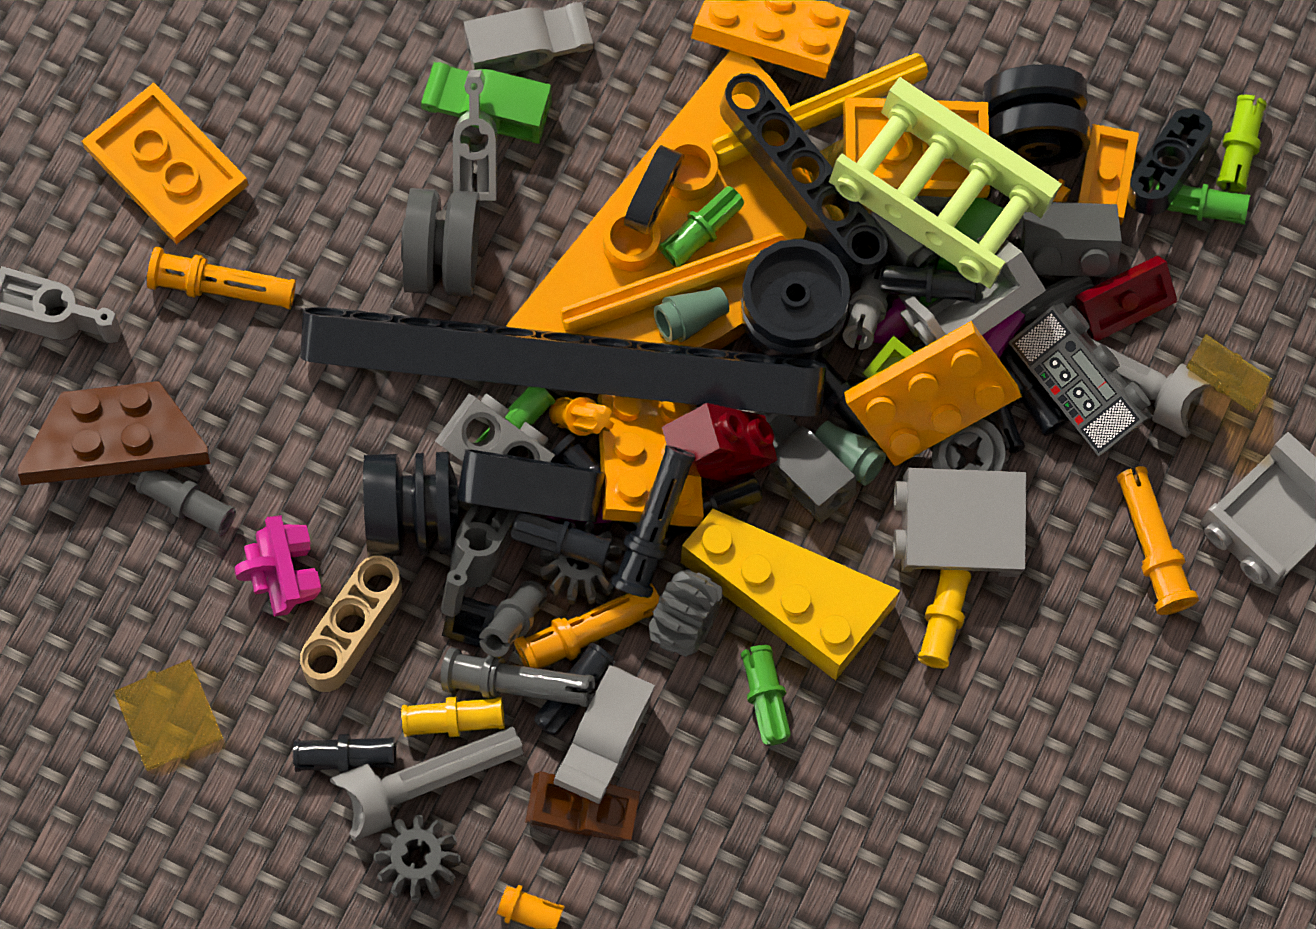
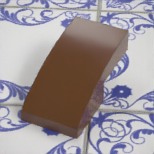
[525,771,640,842]

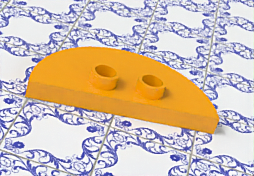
[506,50,812,350]

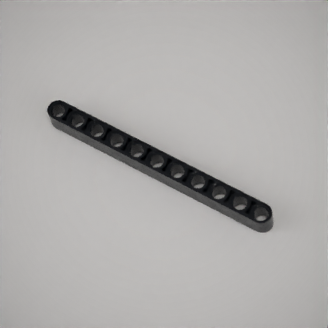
[300,307,826,417]

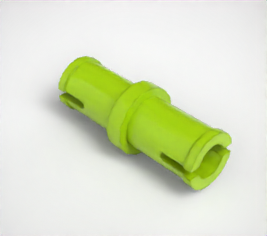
[1216,94,1267,193]

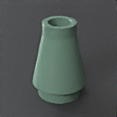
[654,287,730,342]
[815,421,886,486]

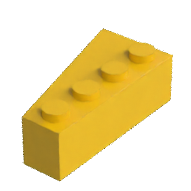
[681,509,900,681]

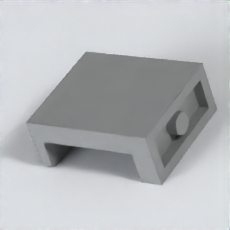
[898,232,1046,346]
[1200,432,1316,590]
[893,468,1026,577]

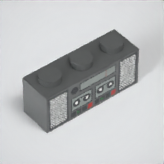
[1008,303,1153,456]

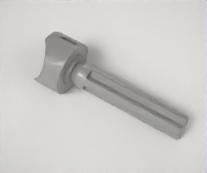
[1092,339,1216,438]
[330,727,523,841]

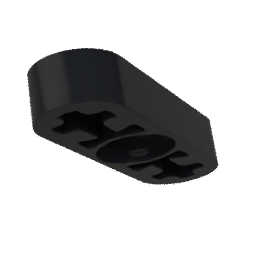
[1128,108,1213,215]

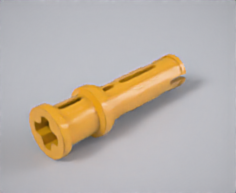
[147,247,296,309]
[1117,466,1199,615]
[514,583,659,669]

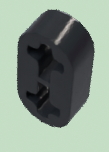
[624,145,684,235]

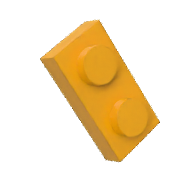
[1077,124,1139,225]

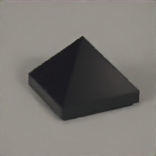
[442,596,497,648]

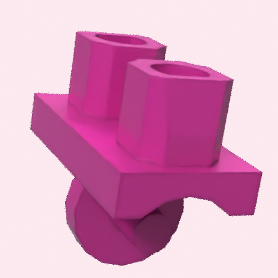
[234,515,321,617]

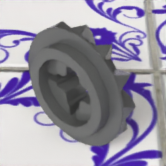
[932,418,1009,471]

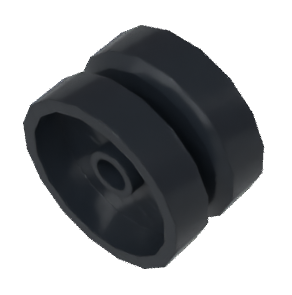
[982,64,1091,167]
[741,239,850,360]

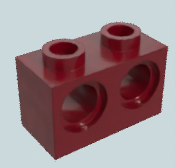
[662,403,778,483]

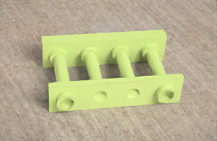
[829,77,1062,289]

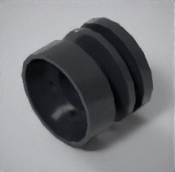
[363,452,459,557]

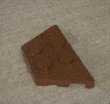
[18,381,210,486]

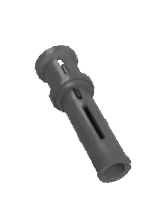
[440,648,595,708]

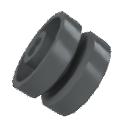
[401,188,480,297]

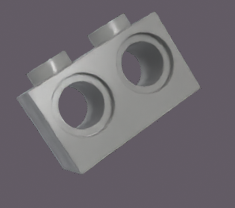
[435,394,554,462]

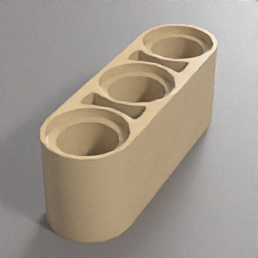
[300,555,402,692]

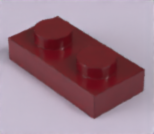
[1075,255,1178,341]

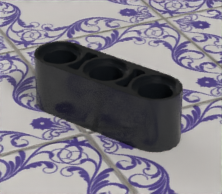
[457,449,605,522]

